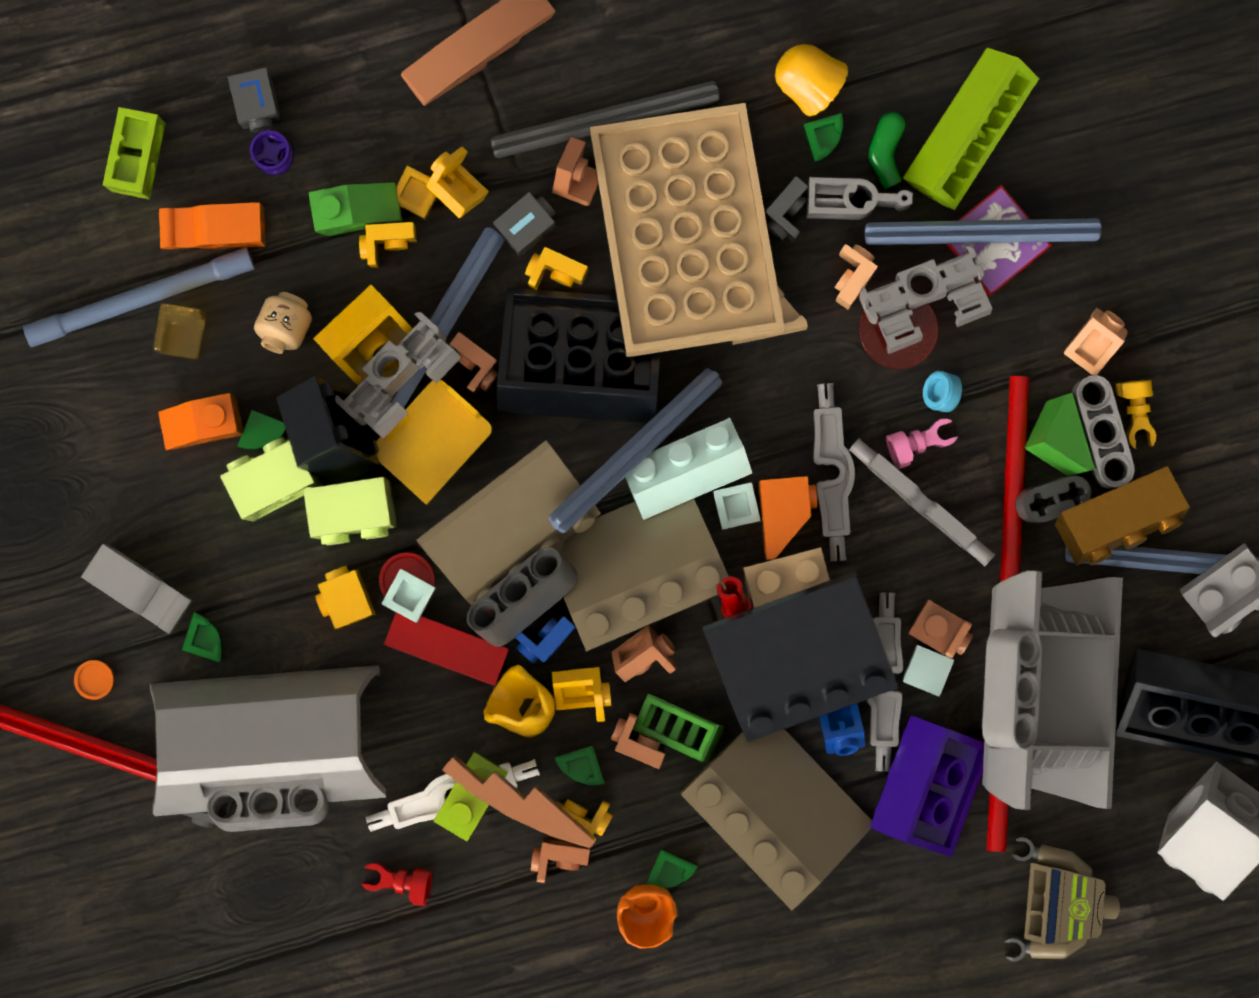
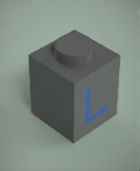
[228,68,282,133]

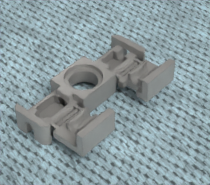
[859,246,993,354]
[335,312,461,439]

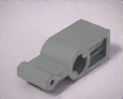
[806,177,913,220]
[81,544,192,634]

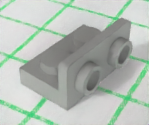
[1180,543,1259,637]

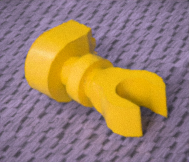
[1115,380,1156,449]

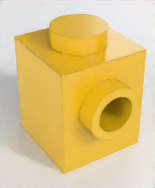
[315,566,376,629]

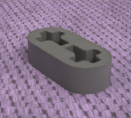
[1016,476,1091,523]

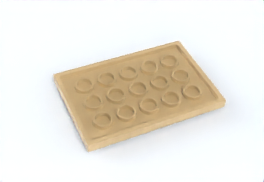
[590,103,785,357]

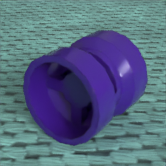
[250,130,294,176]

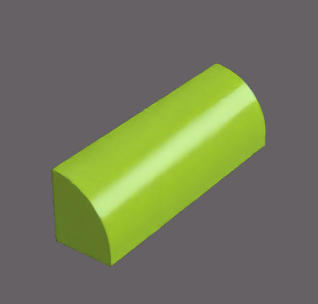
[902,48,1039,210]

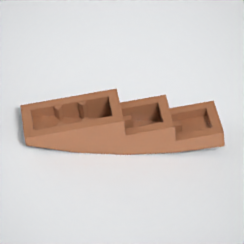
[401,0,556,106]
[442,755,596,848]

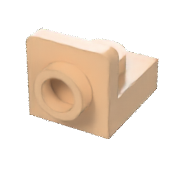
[835,244,878,310]
[1064,308,1128,375]

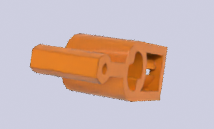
[159,202,266,249]

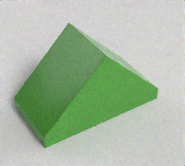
[1025,393,1095,476]

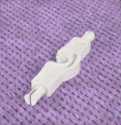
[366,759,540,832]

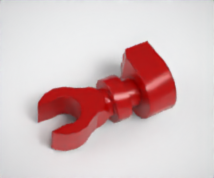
[361,863,433,907]

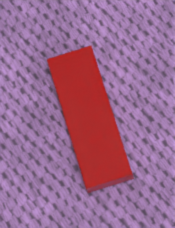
[384,612,509,686]

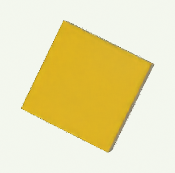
[397,166,437,220]

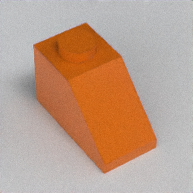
[158,393,243,451]
[758,476,817,561]

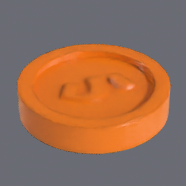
[74,660,115,700]

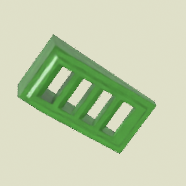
[632,693,724,762]

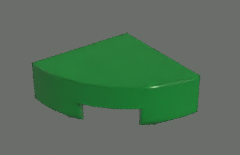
[803,113,843,164]
[237,410,287,450]
[182,613,223,662]
[555,745,605,785]
[646,849,698,889]

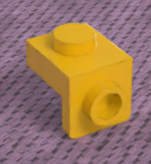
[426,147,489,219]
[552,667,612,722]

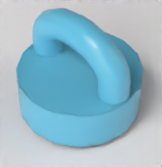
[923,371,962,412]

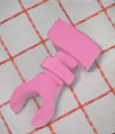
[886,419,958,469]

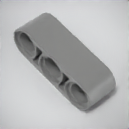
[1071,375,1135,489]

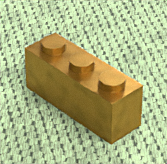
[1055,466,1190,566]

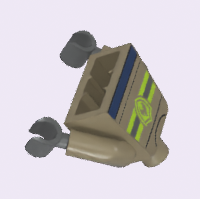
[1004,837,1120,962]

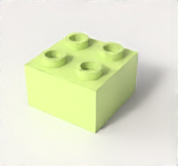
[220,437,323,522]
[303,477,397,546]

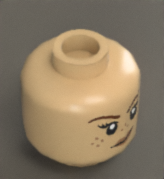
[254,292,312,354]

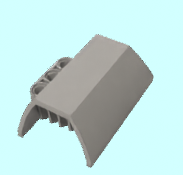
[982,571,1123,810]
[150,665,386,832]

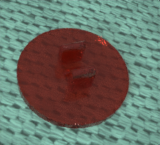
[859,303,938,369]

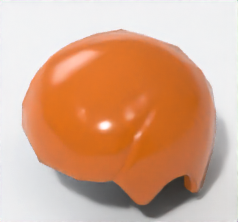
[617,884,678,949]

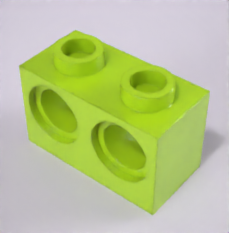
[103,107,166,200]

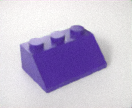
[870,715,984,857]

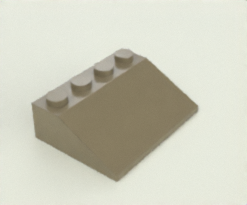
[417,441,601,606]
[553,499,729,651]
[680,729,872,910]

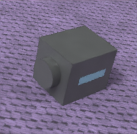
[493,192,556,257]

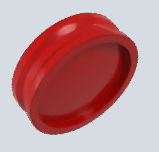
[379,553,435,597]

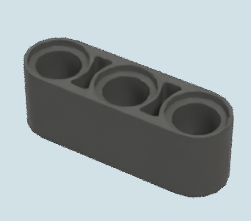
[467,547,577,647]

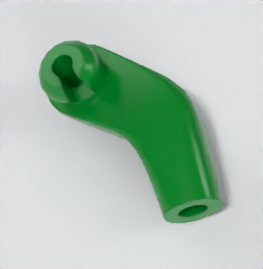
[868,112,906,189]

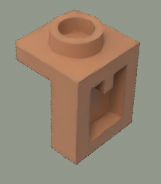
[552,137,599,206]
[449,332,499,394]
[907,599,973,658]
[611,625,677,682]
[611,713,665,769]
[530,838,590,883]

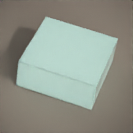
[713,482,761,530]
[381,569,436,623]
[902,645,954,697]

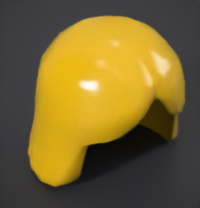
[775,44,848,116]
[483,665,555,737]

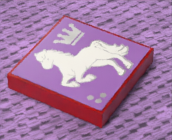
[946,185,1052,297]

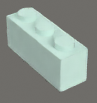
[625,418,752,520]

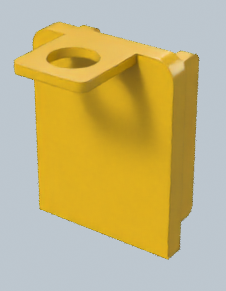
[376,380,492,505]

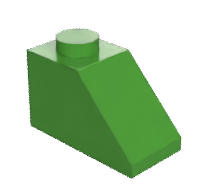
[308,182,403,236]

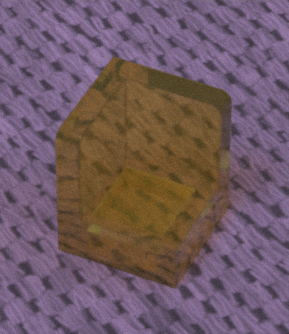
[153,303,206,359]

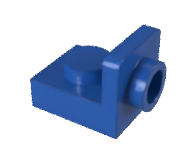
[515,616,576,664]
[819,703,865,756]

